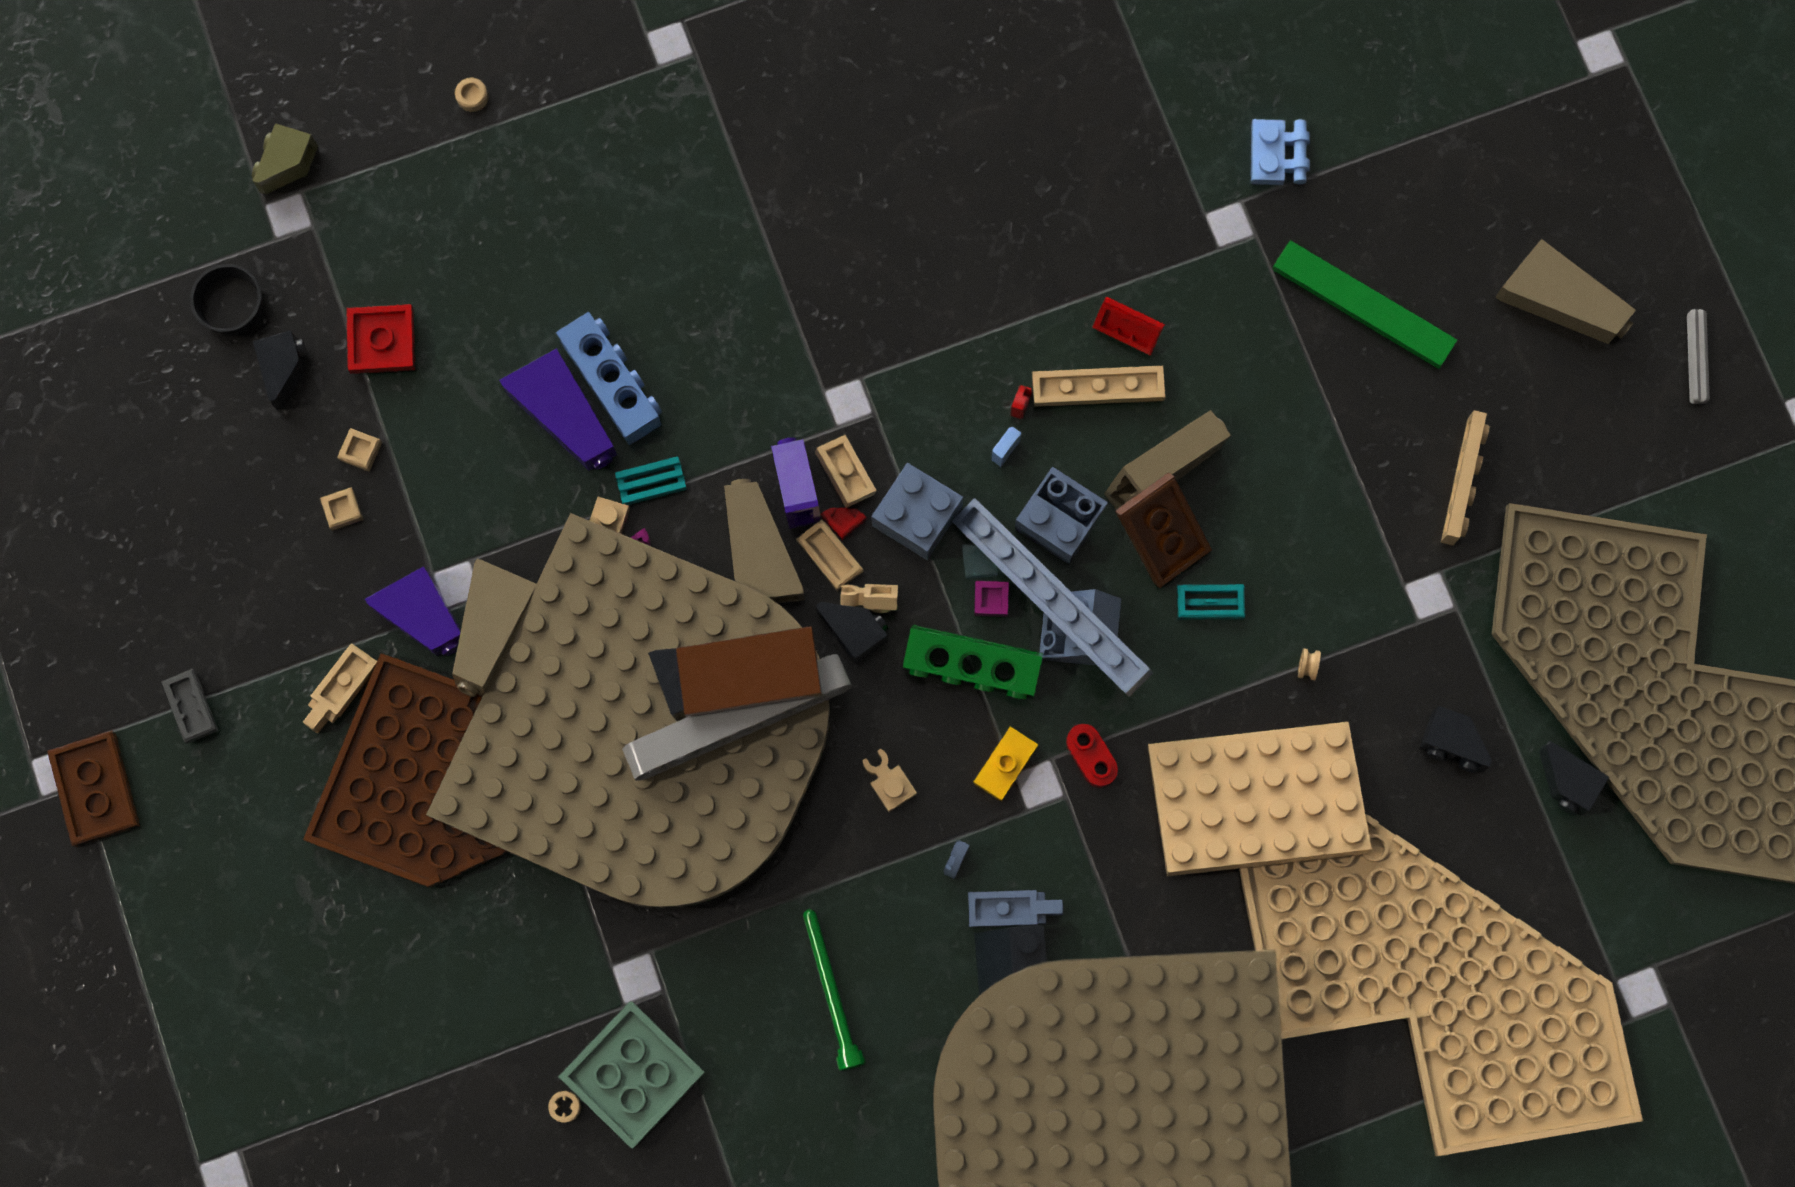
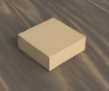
[337,428,382,472]
[320,487,363,531]

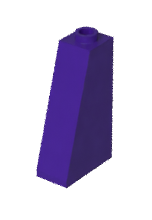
[499,348,617,471]

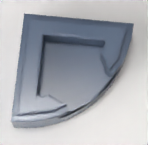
[943,840,970,879]

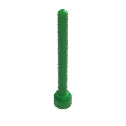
[803,909,866,1071]

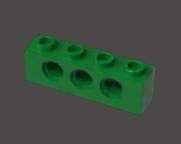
[903,625,1043,699]

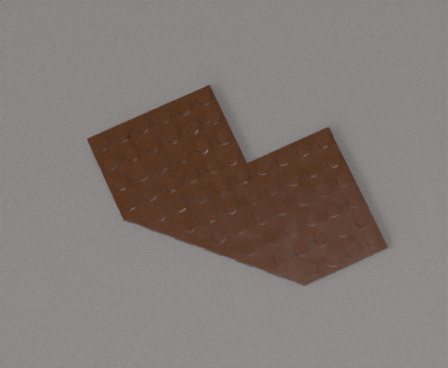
[303,653,508,888]

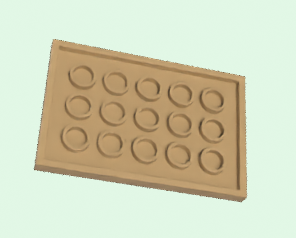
[1148,722,1372,876]

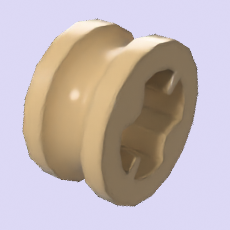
[1298,648,1321,681]
[548,1091,581,1123]

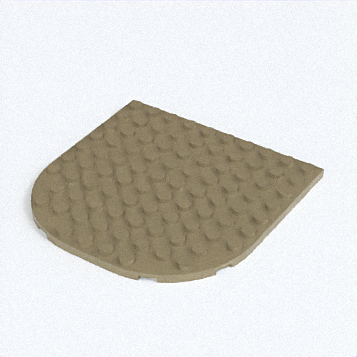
[426,513,830,907]
[934,950,1291,1187]

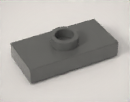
[161,669,218,744]

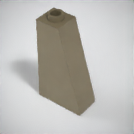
[1496,239,1636,344]
[1104,410,1231,510]
[724,479,805,603]
[452,558,536,697]

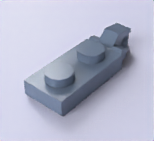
[968,890,1063,928]

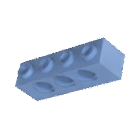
[556,312,662,445]

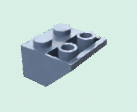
[1015,466,1108,565]
[1040,589,1121,665]

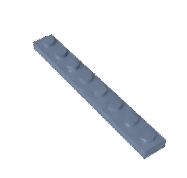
[952,498,1153,697]

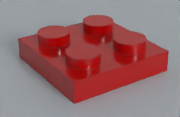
[347,304,415,374]

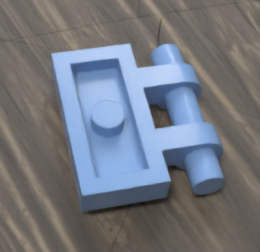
[1251,119,1310,185]

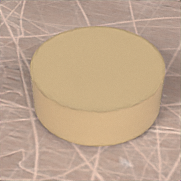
[455,78,488,112]

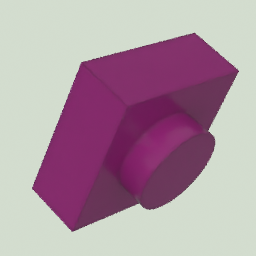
[974,581,1009,617]

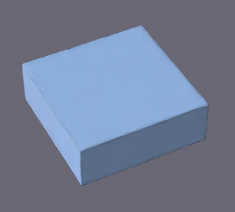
[992,427,1021,467]

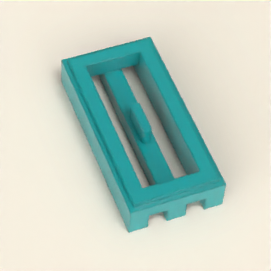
[615,456,687,505]
[1177,584,1245,620]

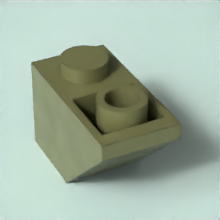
[252,123,318,194]

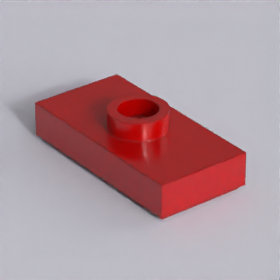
[1092,297,1165,355]

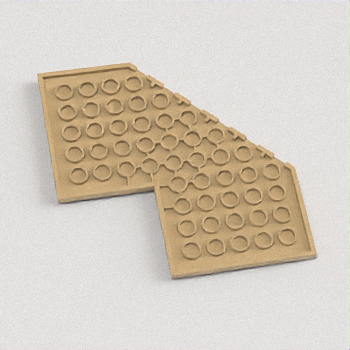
[1239,814,1643,1156]

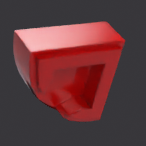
[1010,385,1033,419]
[820,507,867,540]

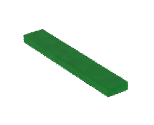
[1272,240,1457,369]

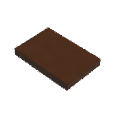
[1115,472,1212,588]
[47,730,140,847]

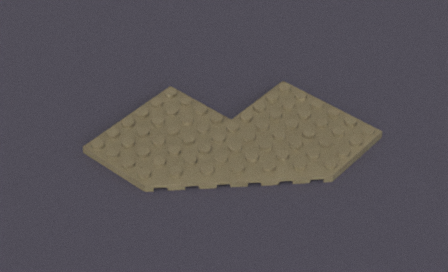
[1492,503,1795,884]

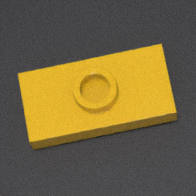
[973,726,1038,802]

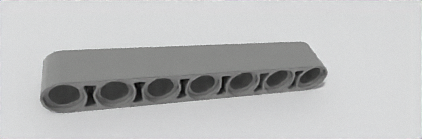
[622,654,852,781]

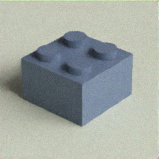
[871,462,963,560]

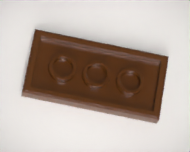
[676,626,822,717]

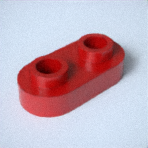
[1066,724,1118,788]

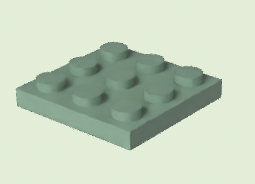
[558,1001,706,1149]

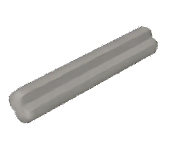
[1687,309,1710,404]

